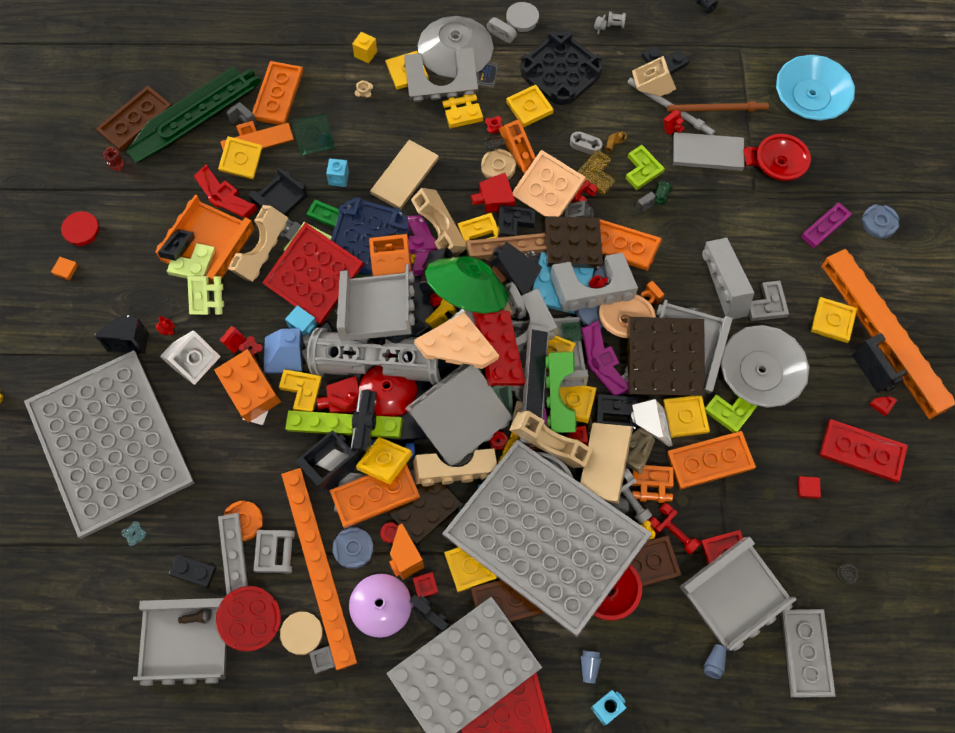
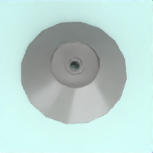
[417,16,494,79]
[721,325,810,408]

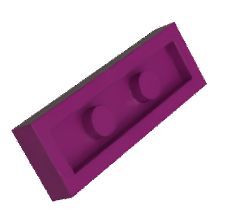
[801,202,852,249]

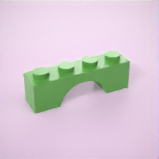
[546,351,577,432]

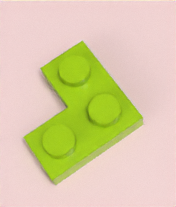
[625,145,665,190]
[705,395,758,433]

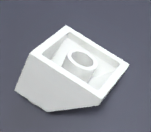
[160,331,221,385]
[631,399,673,447]

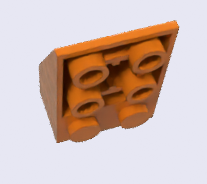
[369,234,413,285]

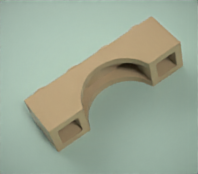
[411,188,466,257]
[227,205,288,282]
[509,411,593,468]
[413,449,497,486]

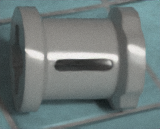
[607,11,626,29]

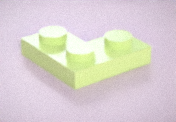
[167,243,216,279]

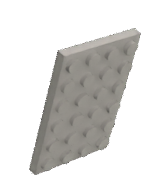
[386,597,542,733]

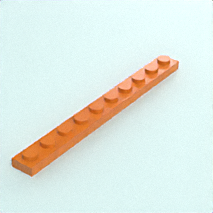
[281,468,358,671]

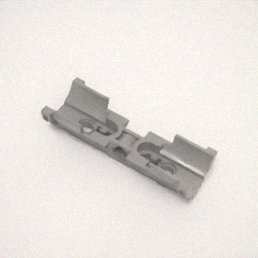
[307,328,442,386]

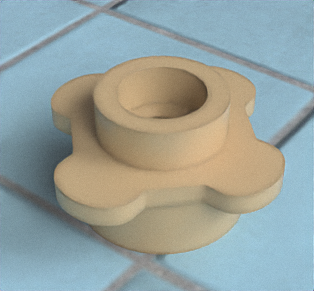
[355,81,373,98]

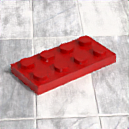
[473,310,525,386]
[819,419,908,483]

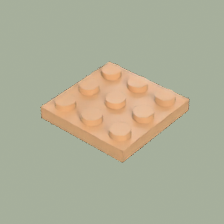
[512,150,586,217]

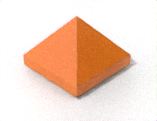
[236,121,256,136]

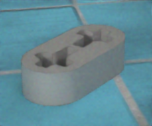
[486,17,517,43]
[570,132,602,155]

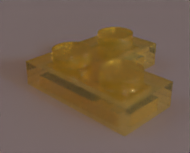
[578,150,615,195]

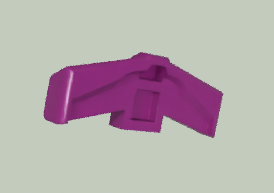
[407,215,437,276]
[581,320,628,396]

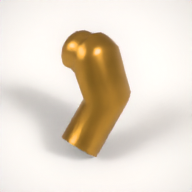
[604,132,627,153]

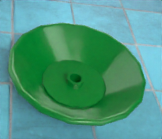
[425,256,509,314]

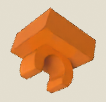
[641,281,664,306]

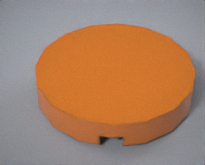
[224,501,263,541]

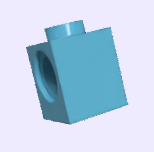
[326,158,349,187]
[285,305,317,336]
[590,690,626,726]

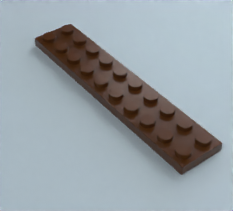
[471,536,681,623]

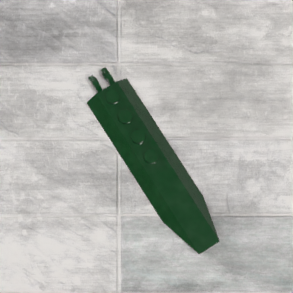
[126,66,261,163]

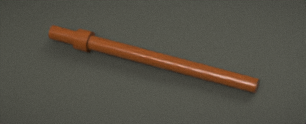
[667,101,769,112]

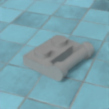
[254,530,295,574]

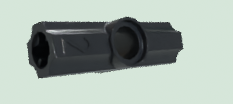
[350,390,378,453]

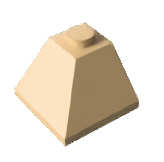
[632,56,676,96]

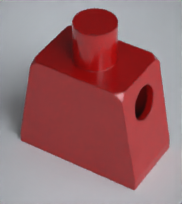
[471,172,515,213]
[317,376,359,414]

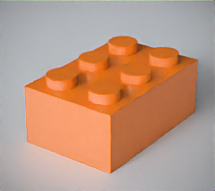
[214,349,281,423]

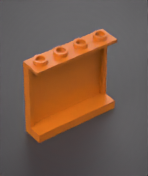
[156,195,255,284]

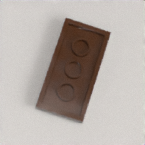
[96,86,172,152]

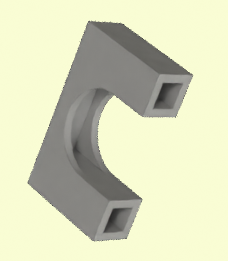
[404,47,478,102]
[550,253,638,312]
[516,288,558,353]

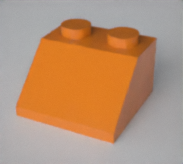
[389,524,424,580]

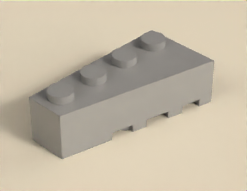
[703,238,754,319]

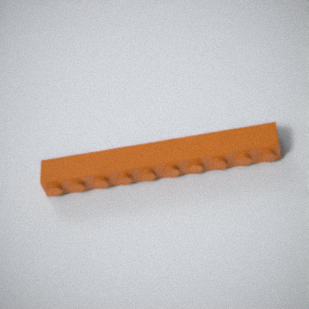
[822,249,955,420]

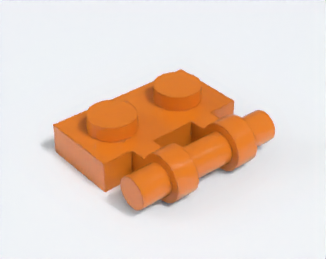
[632,465,673,503]

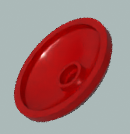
[757,134,811,181]
[359,366,417,417]
[593,564,642,621]

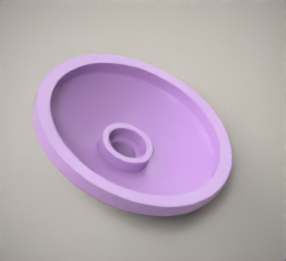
[349,574,412,638]

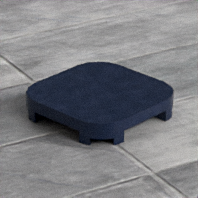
[331,197,410,276]

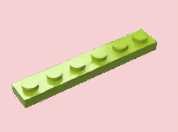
[285,410,403,439]

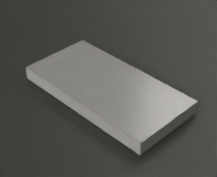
[673,132,744,171]
[781,609,836,698]

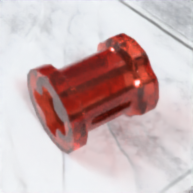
[103,147,124,170]

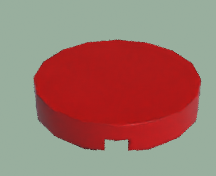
[61,211,100,246]

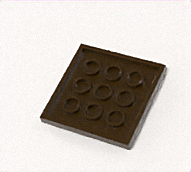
[627,317,705,396]

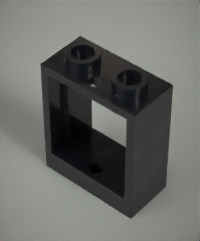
[296,430,360,495]

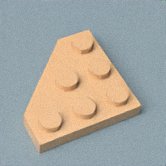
[414,312,499,369]

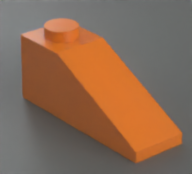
[499,119,536,175]

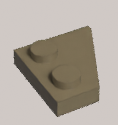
[626,428,655,474]

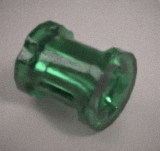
[654,181,672,205]

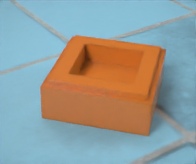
[51,257,78,281]

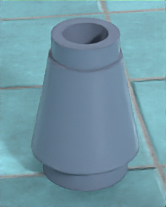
[703,644,727,679]
[580,651,602,683]

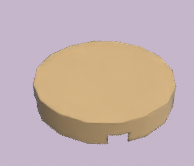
[481,149,516,179]
[280,612,323,655]

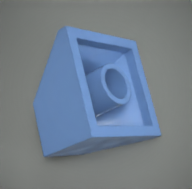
[264,328,303,374]

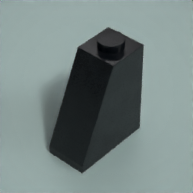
[491,242,542,296]

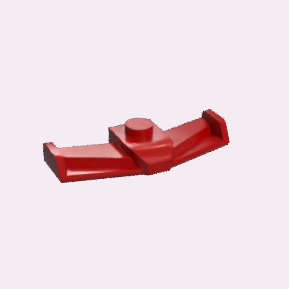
[194,164,257,218]

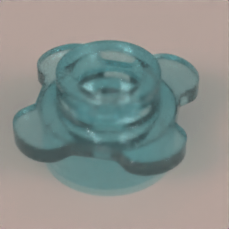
[121,521,146,546]

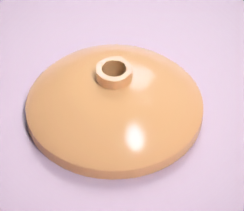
[599,295,656,338]

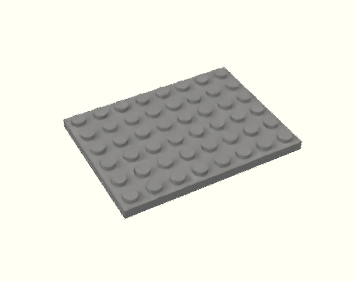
[24,350,195,539]
[442,440,652,637]

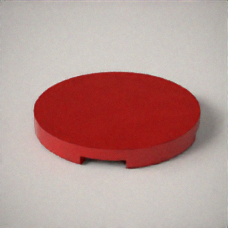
[215,586,281,652]

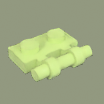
[187,276,224,315]

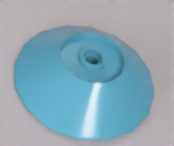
[776,55,855,121]

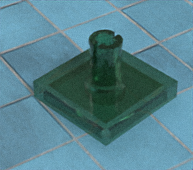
[292,112,335,155]

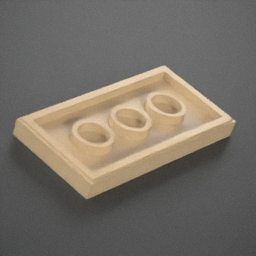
[370,140,439,210]
[580,423,633,504]

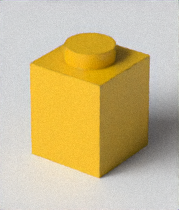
[352,32,377,63]

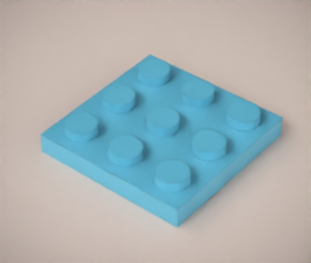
[532,252,594,314]

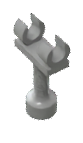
[621,468,652,524]

